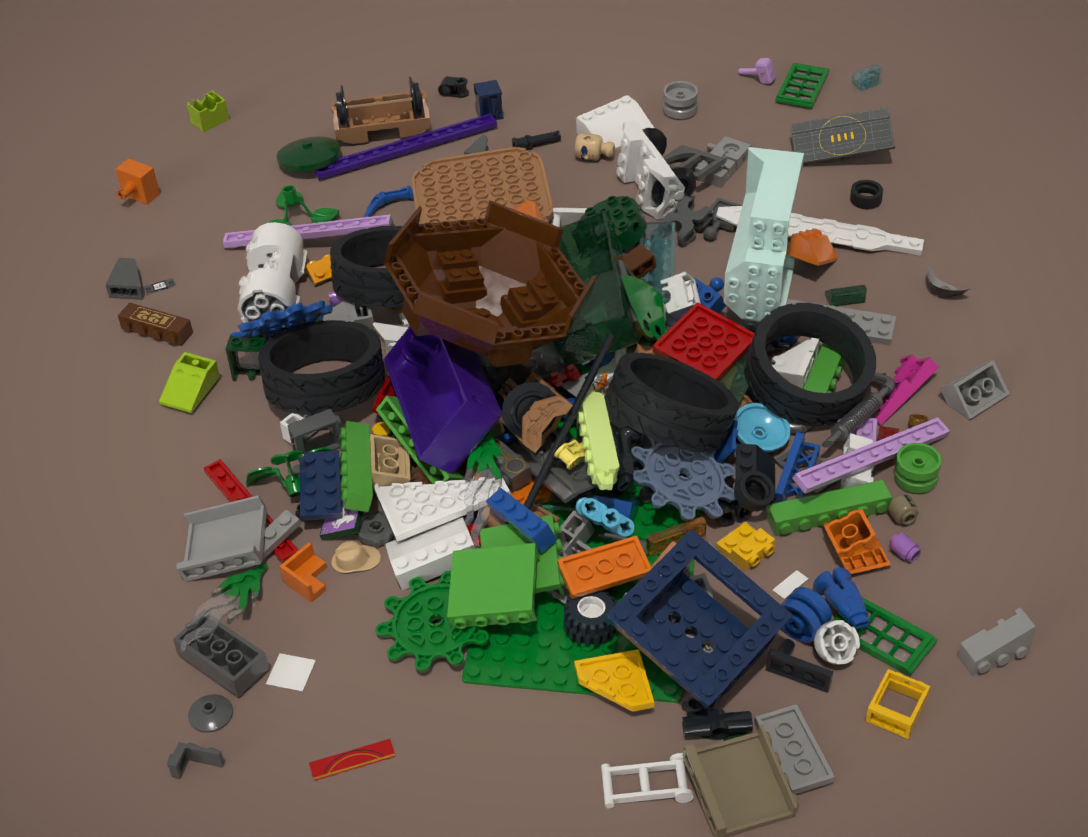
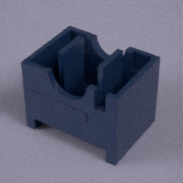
[474,80,504,120]

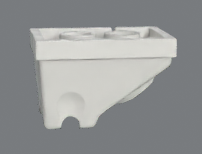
[771,338,819,389]

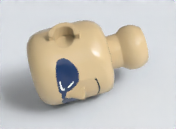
[575,133,615,161]

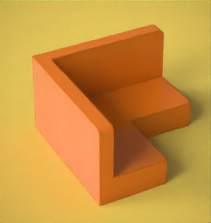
[279,542,327,603]

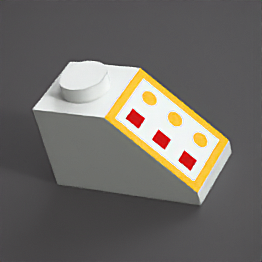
[373,322,408,353]

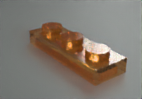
[647,516,706,555]

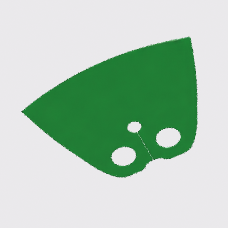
[620,275,665,340]

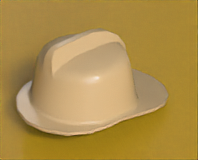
[331,541,381,573]

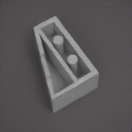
[958,607,1036,676]

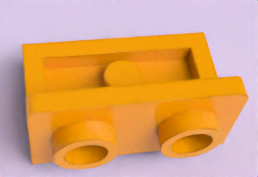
[304,254,332,286]

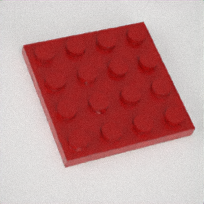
[652,302,755,381]

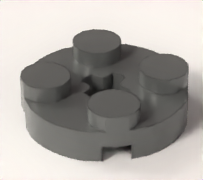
[357,510,394,548]

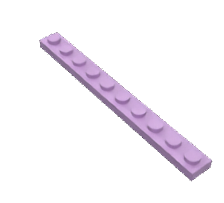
[222,214,392,248]
[793,417,950,494]

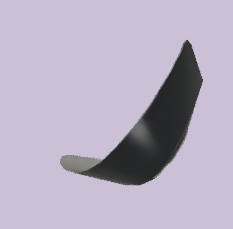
[927,265,971,297]

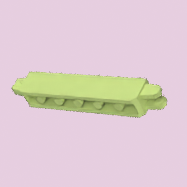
[577,385,620,490]

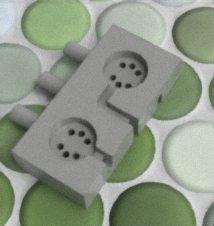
[693,136,751,188]

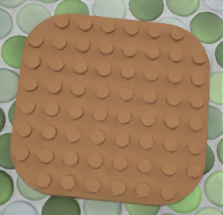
[412,147,553,224]

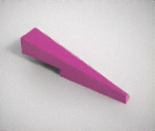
[875,354,939,426]

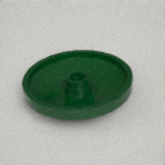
[277,136,341,172]

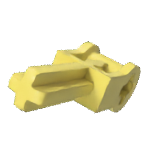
[554,440,586,470]

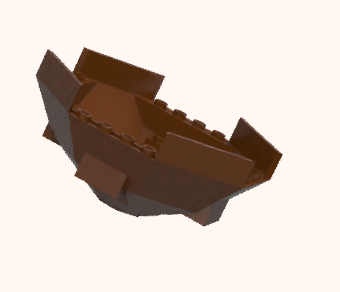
[384,200,597,367]

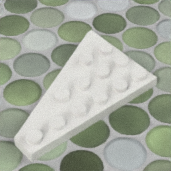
[373,478,511,542]

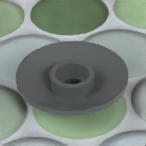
[188,694,233,733]

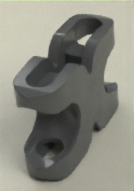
[658,196,714,246]

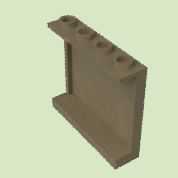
[682,724,799,837]

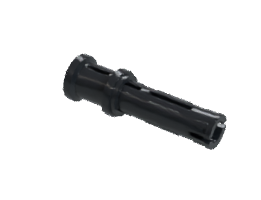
[512,130,561,149]

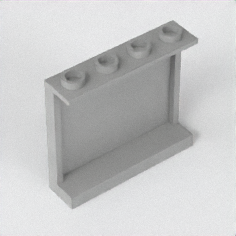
[176,495,267,582]

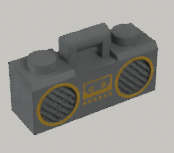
[484,435,532,492]

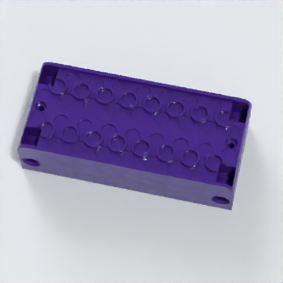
[384,326,502,474]

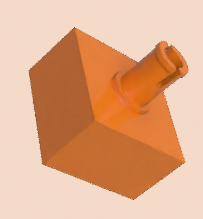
[116,158,160,205]

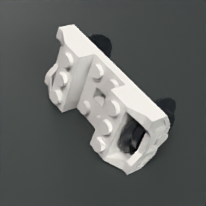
[616,121,696,220]

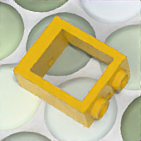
[866,669,931,739]

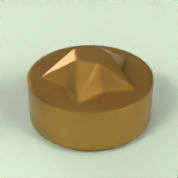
[908,414,929,427]

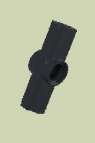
[682,709,753,739]

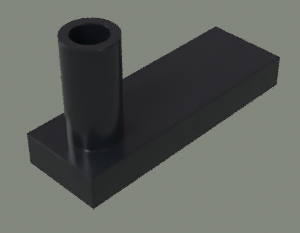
[765,639,834,693]

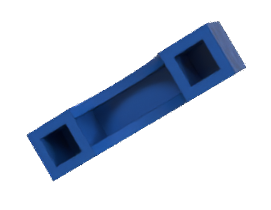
[486,488,557,554]

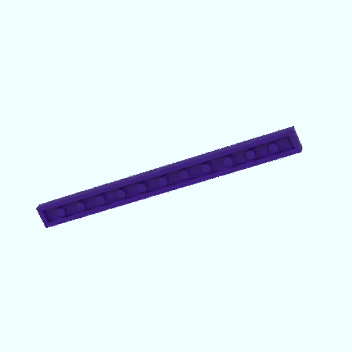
[313,113,497,180]

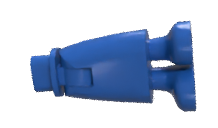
[813,567,870,629]

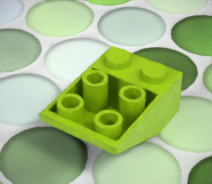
[159,352,220,413]

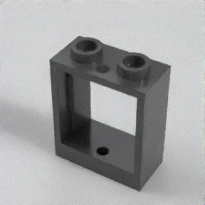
[287,409,341,462]

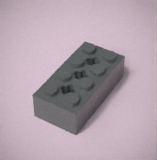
[173,612,269,697]

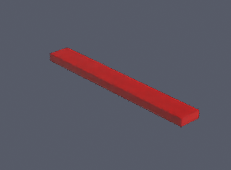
[204,459,299,564]

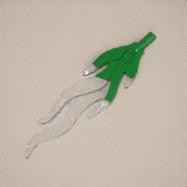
[464,426,504,548]
[181,563,268,653]

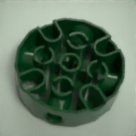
[576,196,647,256]

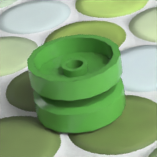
[894,443,942,493]

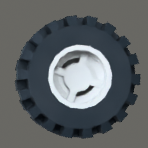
[563,591,617,646]

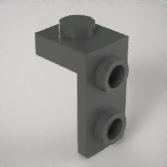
[167,742,224,779]

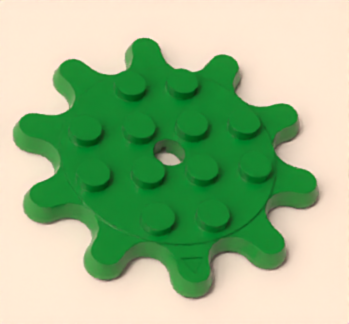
[375,571,489,673]

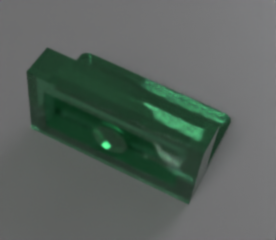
[825,285,867,307]

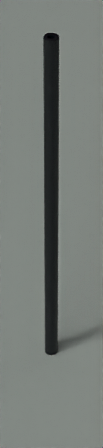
[524,334,615,510]

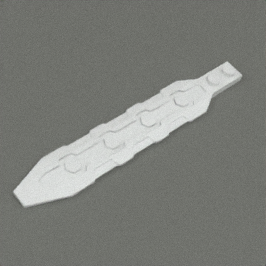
[716,206,924,256]

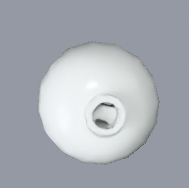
[814,620,860,664]

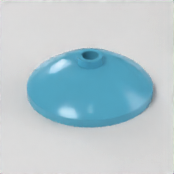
[734,403,790,452]

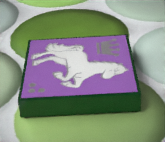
[320,502,363,540]

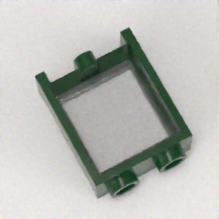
[225,336,266,382]

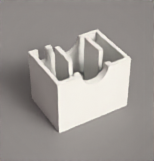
[660,272,701,321]

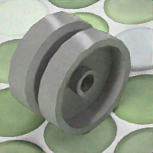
[663,81,698,119]

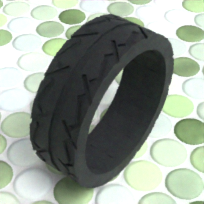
[330,226,405,307]
[744,303,876,426]
[258,320,385,415]
[604,352,739,452]

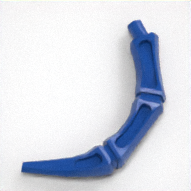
[364,186,414,217]

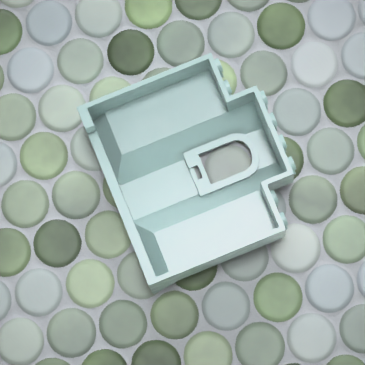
[724,147,804,331]

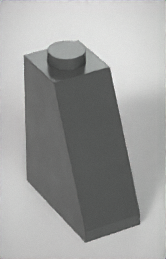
[106,258,144,300]

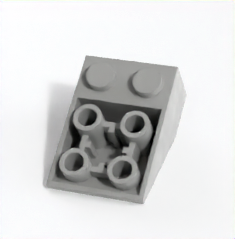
[323,300,374,329]

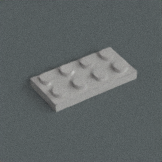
[755,704,835,794]

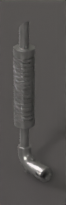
[822,372,895,447]

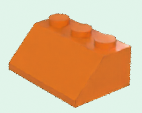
[786,228,838,266]

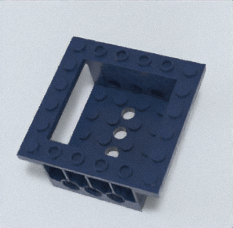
[605,529,793,709]

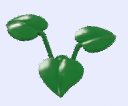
[268,185,340,226]
[246,447,333,497]

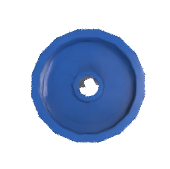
[781,587,832,643]

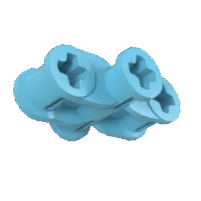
[576,497,634,537]

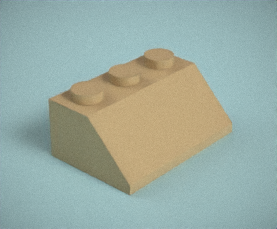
[370,434,410,492]

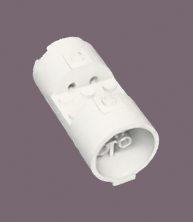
[238,222,307,323]

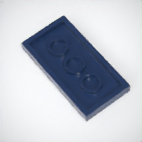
[299,450,342,521]

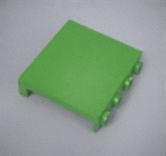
[480,514,566,596]
[447,543,540,629]

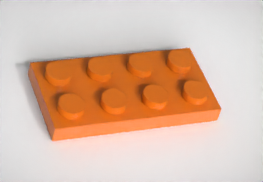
[557,535,652,599]

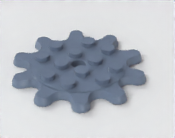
[631,436,736,522]

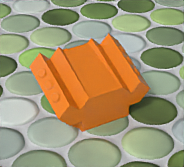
[823,509,891,574]

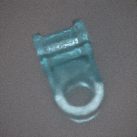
[852,65,882,91]

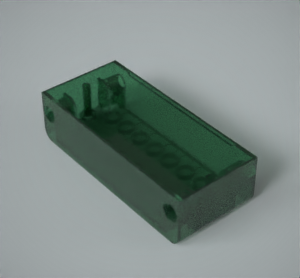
[553,211,639,366]

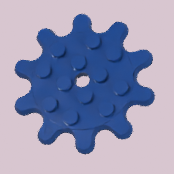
[230,301,333,342]

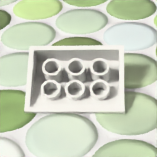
[576,95,654,156]
[385,516,475,591]

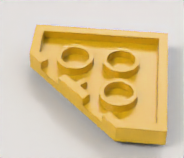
[574,649,655,712]

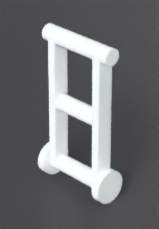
[601,753,694,808]

